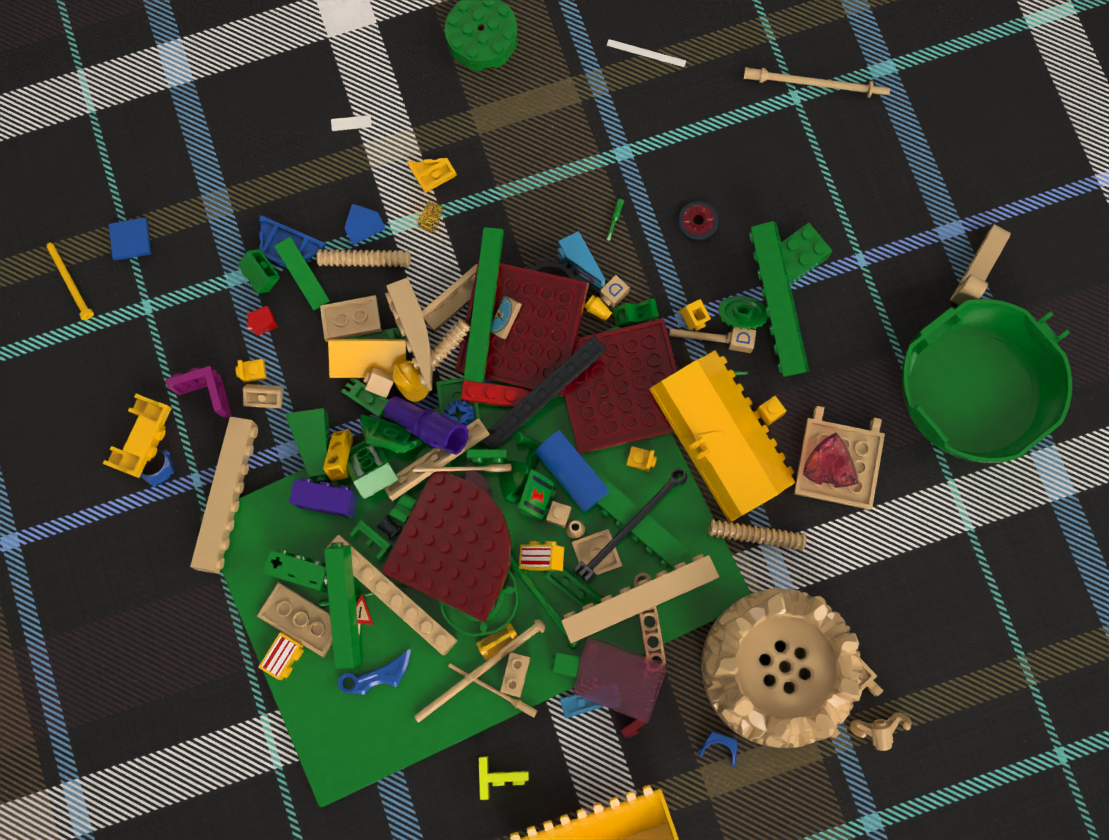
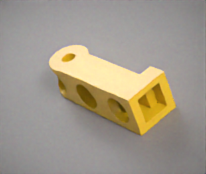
[323,429,353,481]

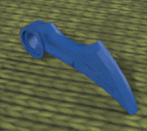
[338,649,411,695]

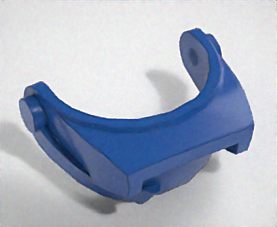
[140,450,174,487]
[698,731,737,767]

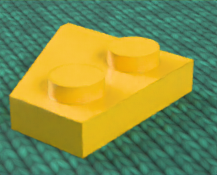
[407,158,457,193]

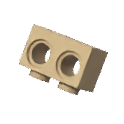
[500,652,530,697]

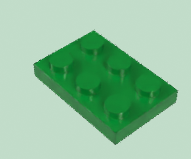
[436,378,481,422]

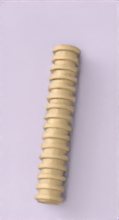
[317,249,411,267]
[431,319,470,371]
[708,519,806,551]

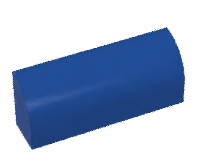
[535,430,609,513]

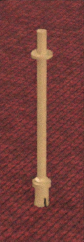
[744,67,890,98]

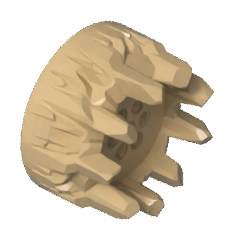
[701,588,863,748]

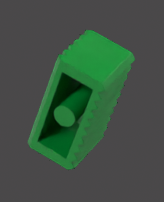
[237,249,280,294]

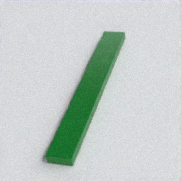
[464,227,504,383]

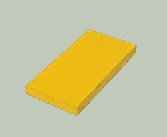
[328,339,406,378]

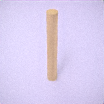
[669,329,727,343]

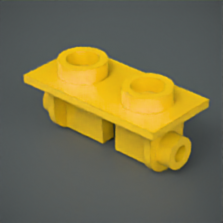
[476,623,518,661]

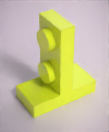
[479,756,529,800]

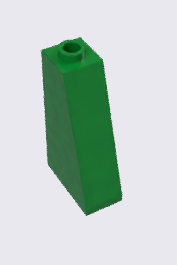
[286,408,330,483]

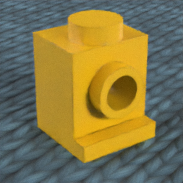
[678,299,711,331]

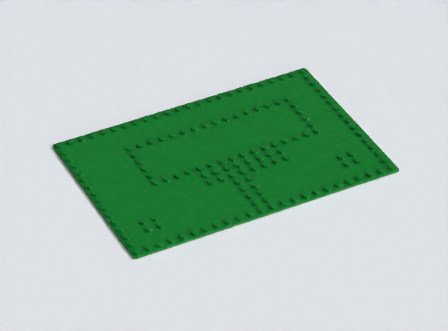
[200,326,751,807]

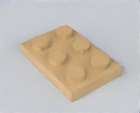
[320,295,382,342]

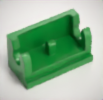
[349,520,393,563]

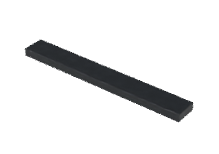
[481,335,607,450]

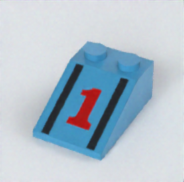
[557,231,605,291]

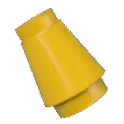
[584,295,612,321]

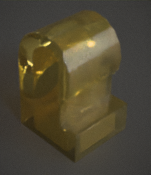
[417,201,444,233]

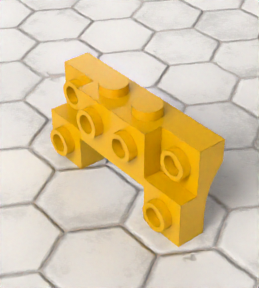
[103,394,172,478]

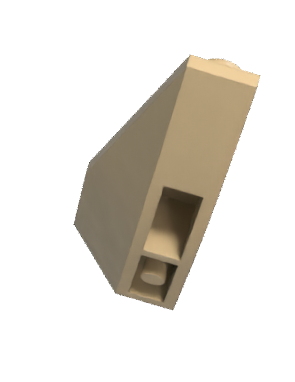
[385,278,433,391]

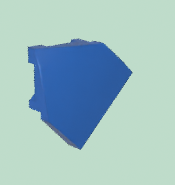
[344,204,386,245]

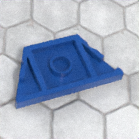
[259,215,326,268]

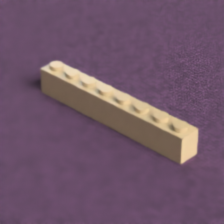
[190,417,258,574]
[327,535,458,656]
[561,554,719,643]

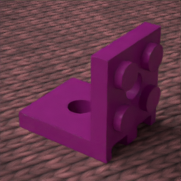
[165,366,232,419]

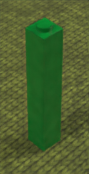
[324,542,361,669]

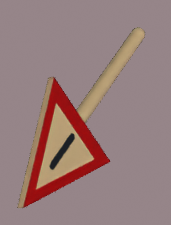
[356,594,373,633]

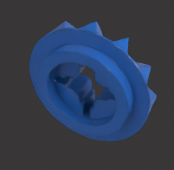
[443,400,474,426]

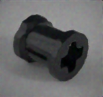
[377,515,403,541]

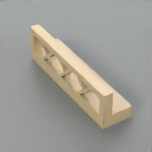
[422,264,478,332]

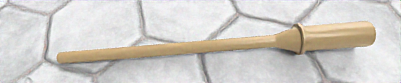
[413,463,511,473]
[448,663,538,718]

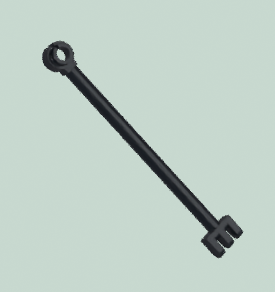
[573,468,687,584]

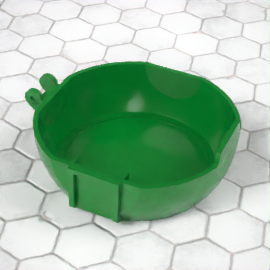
[901,299,1072,463]

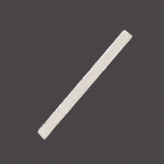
[607,39,686,67]

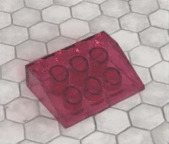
[573,636,668,723]

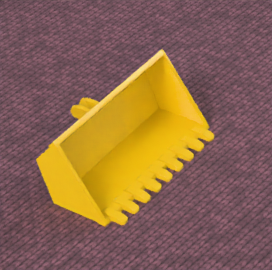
[649,350,796,522]
[510,785,679,840]

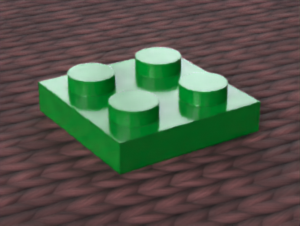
[467,450,508,464]

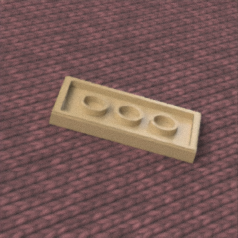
[257,582,333,657]

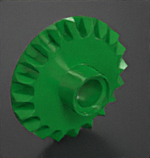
[718,296,768,330]

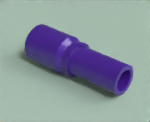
[384,396,469,455]

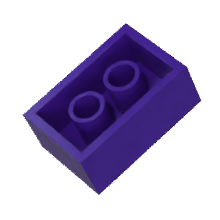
[289,478,359,519]

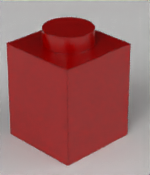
[246,306,278,336]

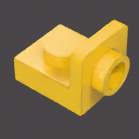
[235,359,267,383]
[626,447,657,472]

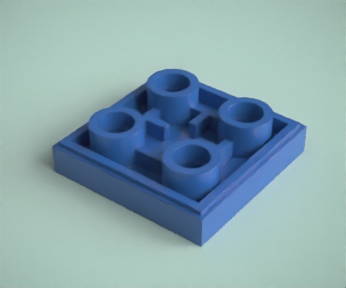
[109,218,151,261]

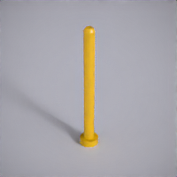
[46,243,94,320]

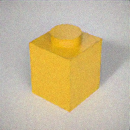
[757,396,786,426]

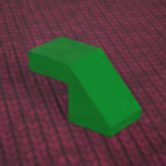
[613,298,658,327]

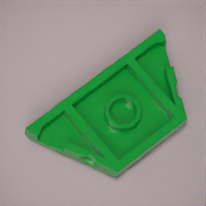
[360,415,425,453]

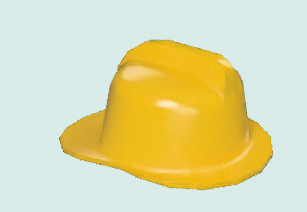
[392,361,429,402]

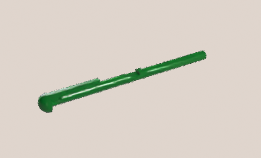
[510,552,581,649]

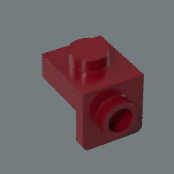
[620,706,646,738]

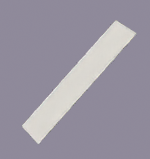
[331,115,372,131]

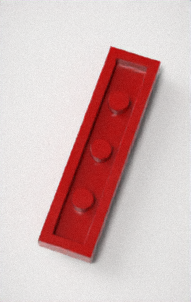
[461,381,532,408]

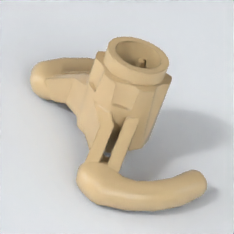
[850,712,912,751]

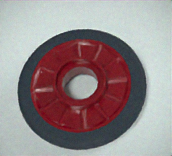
[678,201,719,240]

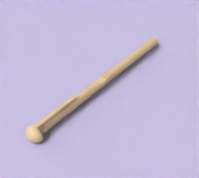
[414,619,545,722]

